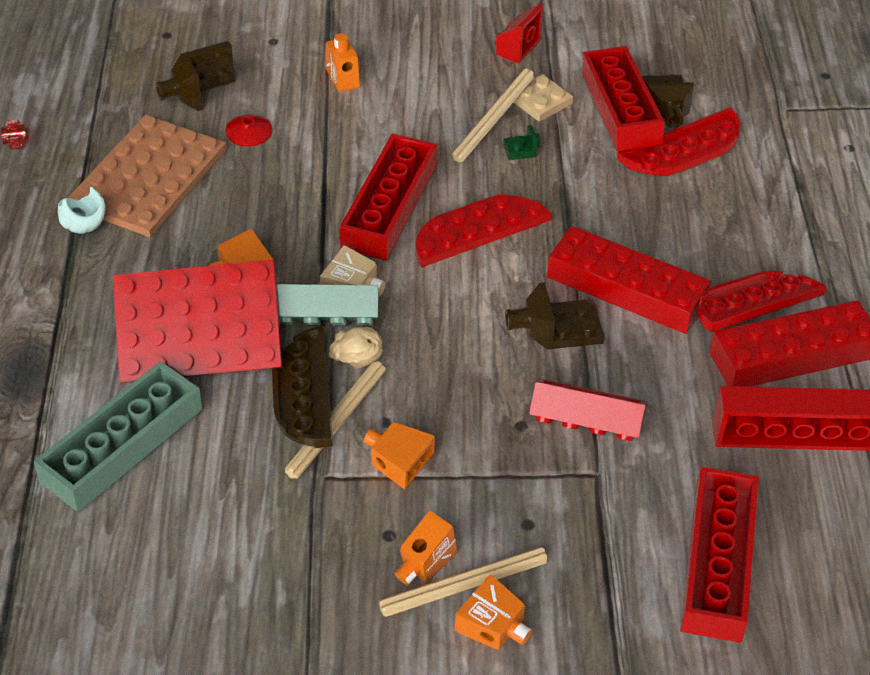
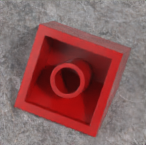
[495,3,543,64]

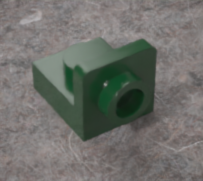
[503,125,540,161]

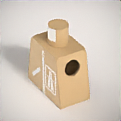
[320,246,386,296]

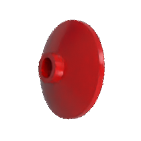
[225,114,272,147]

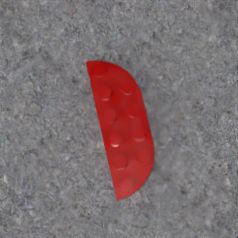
[617,107,740,176]
[416,194,552,268]
[697,271,827,332]

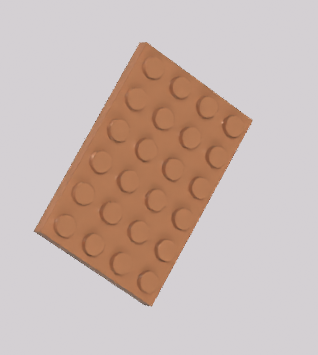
[68,115,227,238]

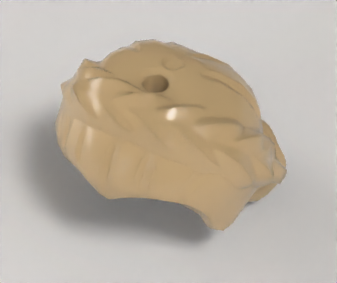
[328,327,383,369]

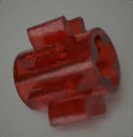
[1,119,29,149]

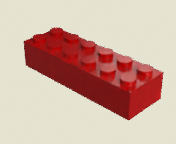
[582,46,664,151]
[339,133,437,261]
[547,225,711,334]
[709,300,870,387]
[712,386,870,451]
[680,467,759,643]

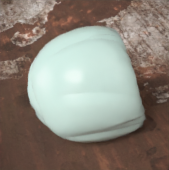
[58,187,106,234]

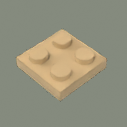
[514,74,573,122]

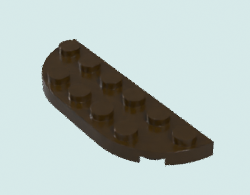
[272,325,333,448]

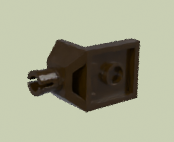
[155,41,235,111]
[642,74,694,128]
[505,282,604,350]

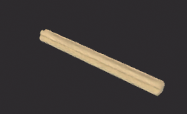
[452,68,534,163]
[285,361,386,479]
[379,547,548,617]

